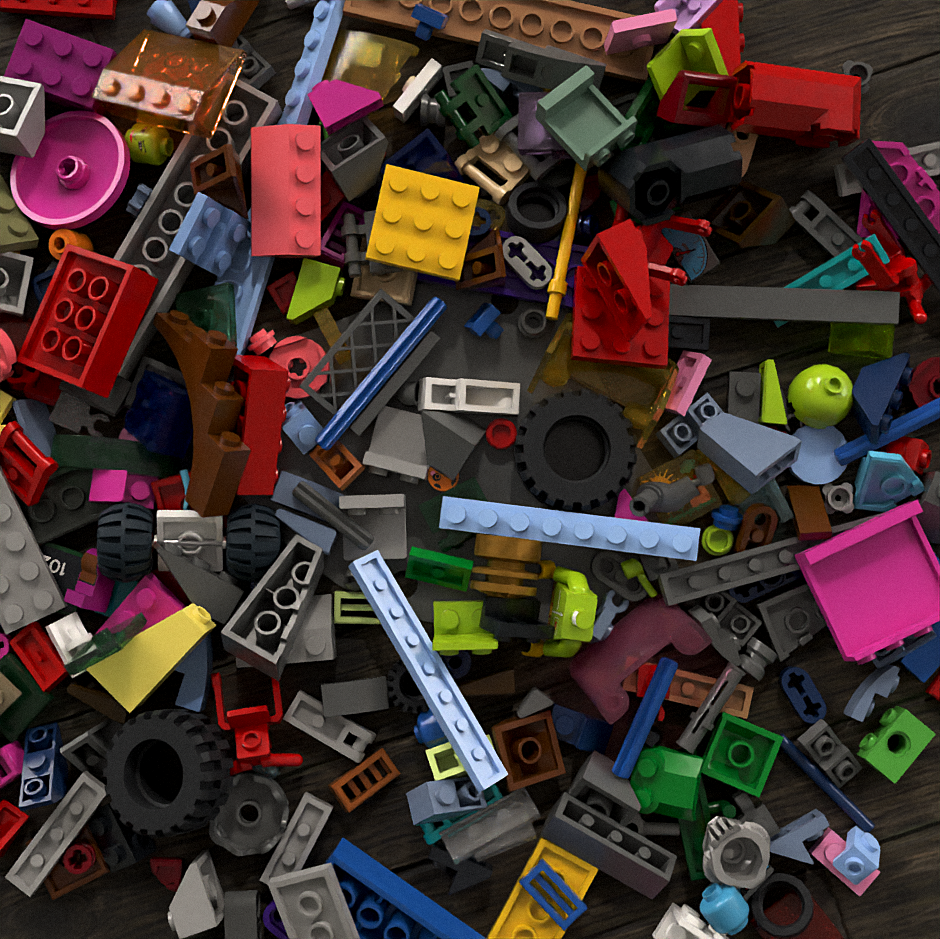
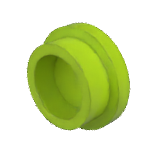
[701,525,734,556]

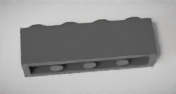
[540,792,677,900]

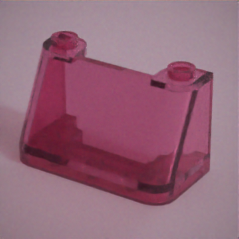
[570,594,713,725]

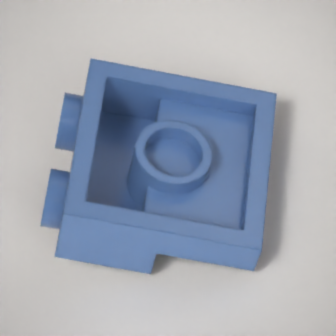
[169,192,250,278]

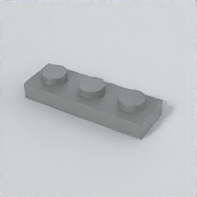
[260,792,334,885]

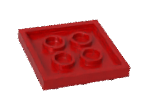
[570,266,670,370]

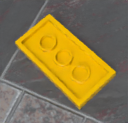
[486,836,599,939]

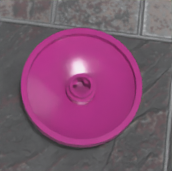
[10,111,130,230]

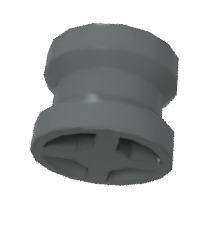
[420,94,446,128]

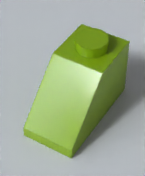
[287,258,346,325]

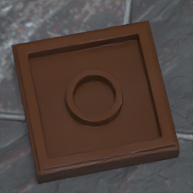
[25,823,110,901]

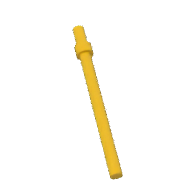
[545,162,587,320]

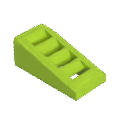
[758,359,787,427]

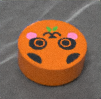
[428,467,459,492]

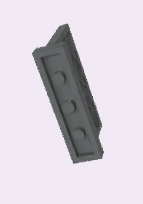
[299,289,441,436]

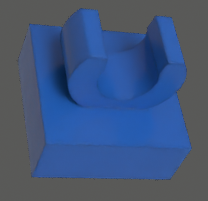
[411,4,449,41]
[464,303,504,339]

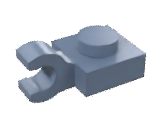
[589,590,629,644]

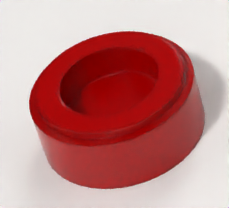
[486,418,517,450]

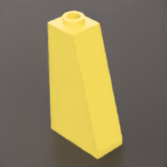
[84,603,217,713]

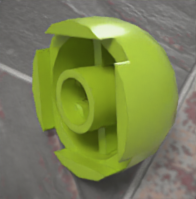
[787,364,853,429]

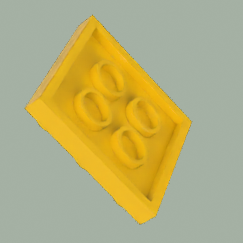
[365,164,480,282]

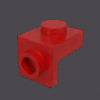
[880,436,932,476]

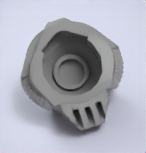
[702,816,770,889]

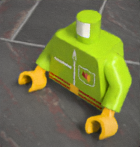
[521,560,598,658]

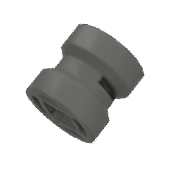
[738,637,778,681]

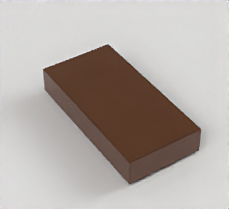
[786,484,832,541]

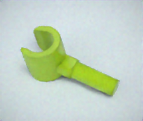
[621,558,658,598]

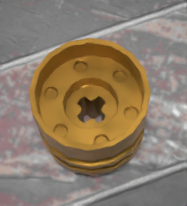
[470,534,542,599]

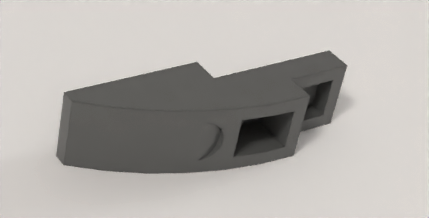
[475,29,607,90]

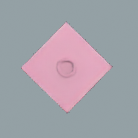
[604,9,677,55]

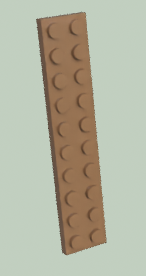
[343,0,654,84]

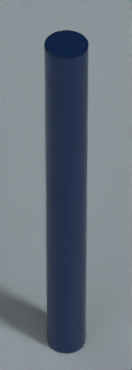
[780,733,875,833]

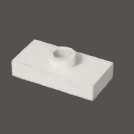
[393,58,442,123]

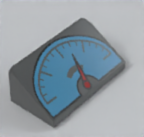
[661,210,720,283]

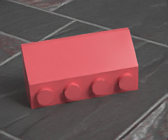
[251,124,321,259]

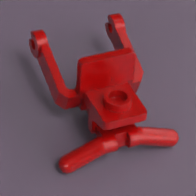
[611,203,713,286]
[852,209,932,324]
[211,672,303,776]

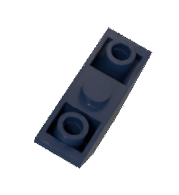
[851,353,914,445]
[19,722,69,811]

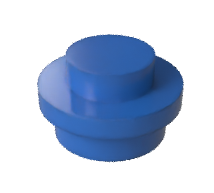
[711,505,743,531]

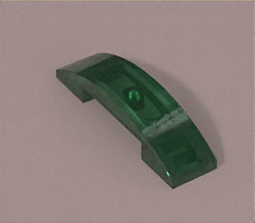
[50,435,182,479]

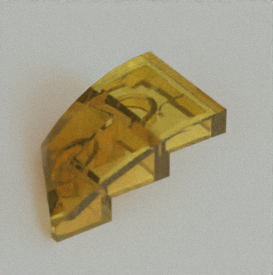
[322,29,419,101]

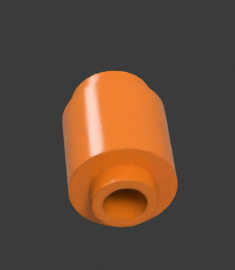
[49,229,94,260]

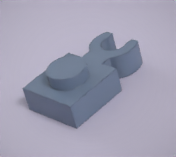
[126,183,153,219]

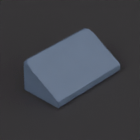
[12,399,63,461]

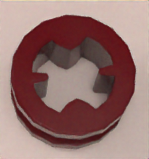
[63,842,96,874]

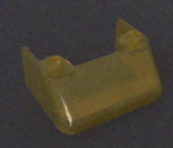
[527,312,679,449]

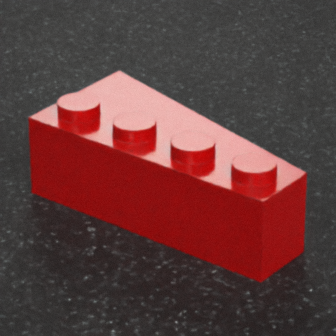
[228,355,290,495]

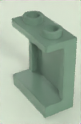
[535,65,638,172]

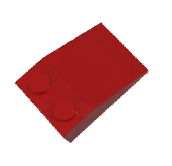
[581,219,652,342]

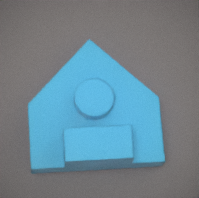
[853,451,925,512]

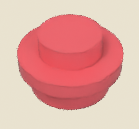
[247,328,277,356]

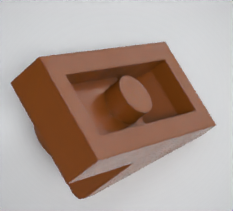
[309,439,366,491]

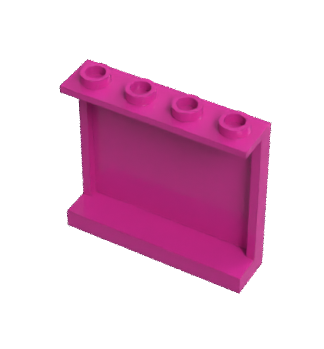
[794,500,940,665]

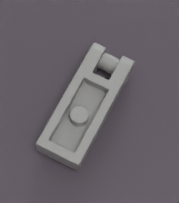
[283,690,376,763]

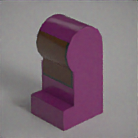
[64,548,115,613]

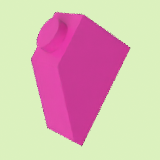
[307,79,384,135]

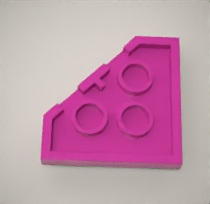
[857,141,940,239]

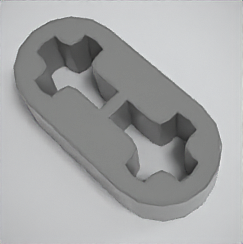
[503,236,552,290]

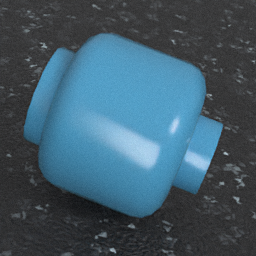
[700,883,749,935]

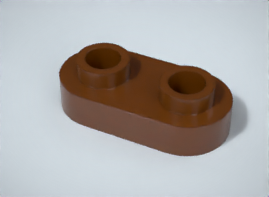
[734,503,778,553]

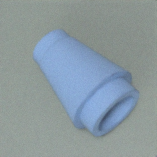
[147,0,192,44]

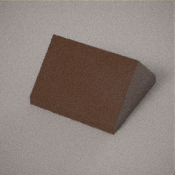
[491,710,566,792]

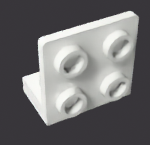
[652,903,730,939]

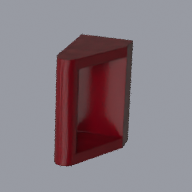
[657,70,736,128]

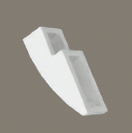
[418,377,520,415]

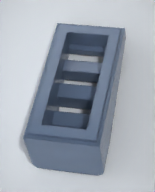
[275,508,339,555]

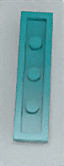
[773,234,890,328]

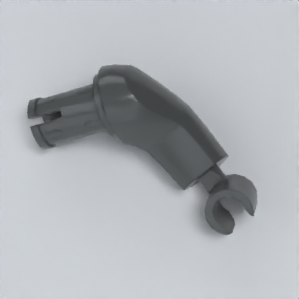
[629,463,715,517]

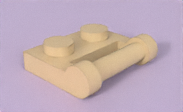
[453,131,531,206]

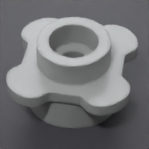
[822,482,854,514]

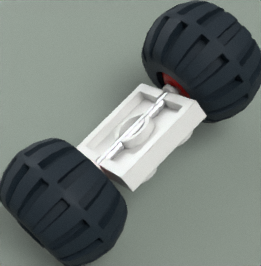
[97,502,281,583]

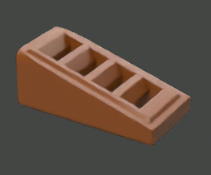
[328,748,400,813]

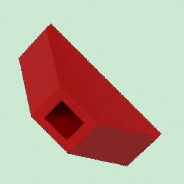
[699,0,745,80]

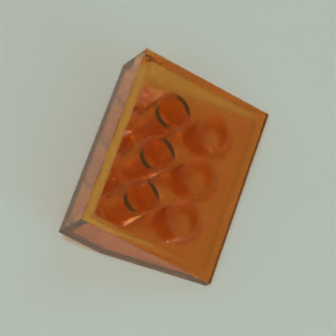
[91,29,247,139]

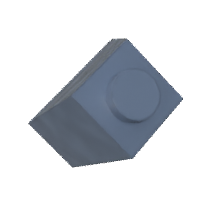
[697,412,802,494]

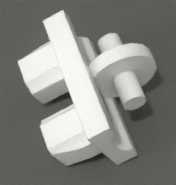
[45,612,99,678]

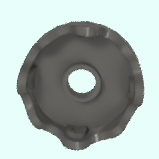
[209,772,290,856]

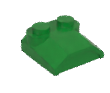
[702,711,784,797]
[630,743,705,822]

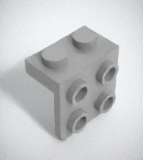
[363,406,430,485]

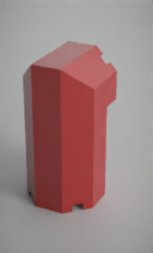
[727,60,862,149]

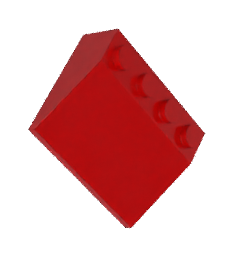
[16,243,159,399]

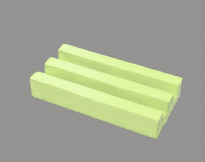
[334,591,381,624]

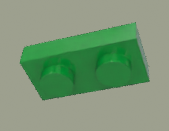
[405,546,474,592]

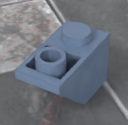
[406,777,487,825]

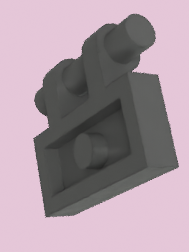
[341,210,403,278]

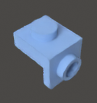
[281,399,323,454]
[832,825,881,885]

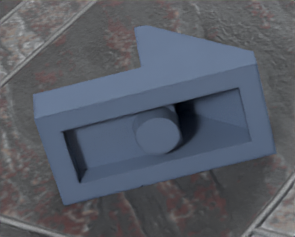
[770,809,830,865]

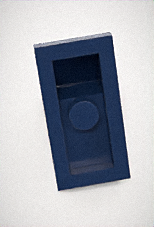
[551,703,614,755]

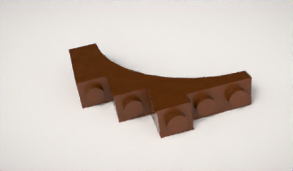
[153,310,251,518]

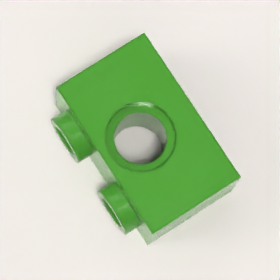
[857,706,936,784]

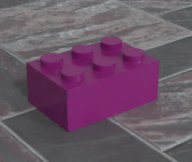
[4,19,123,116]

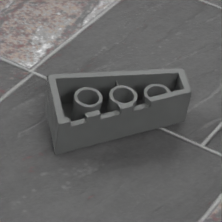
[221,534,324,681]

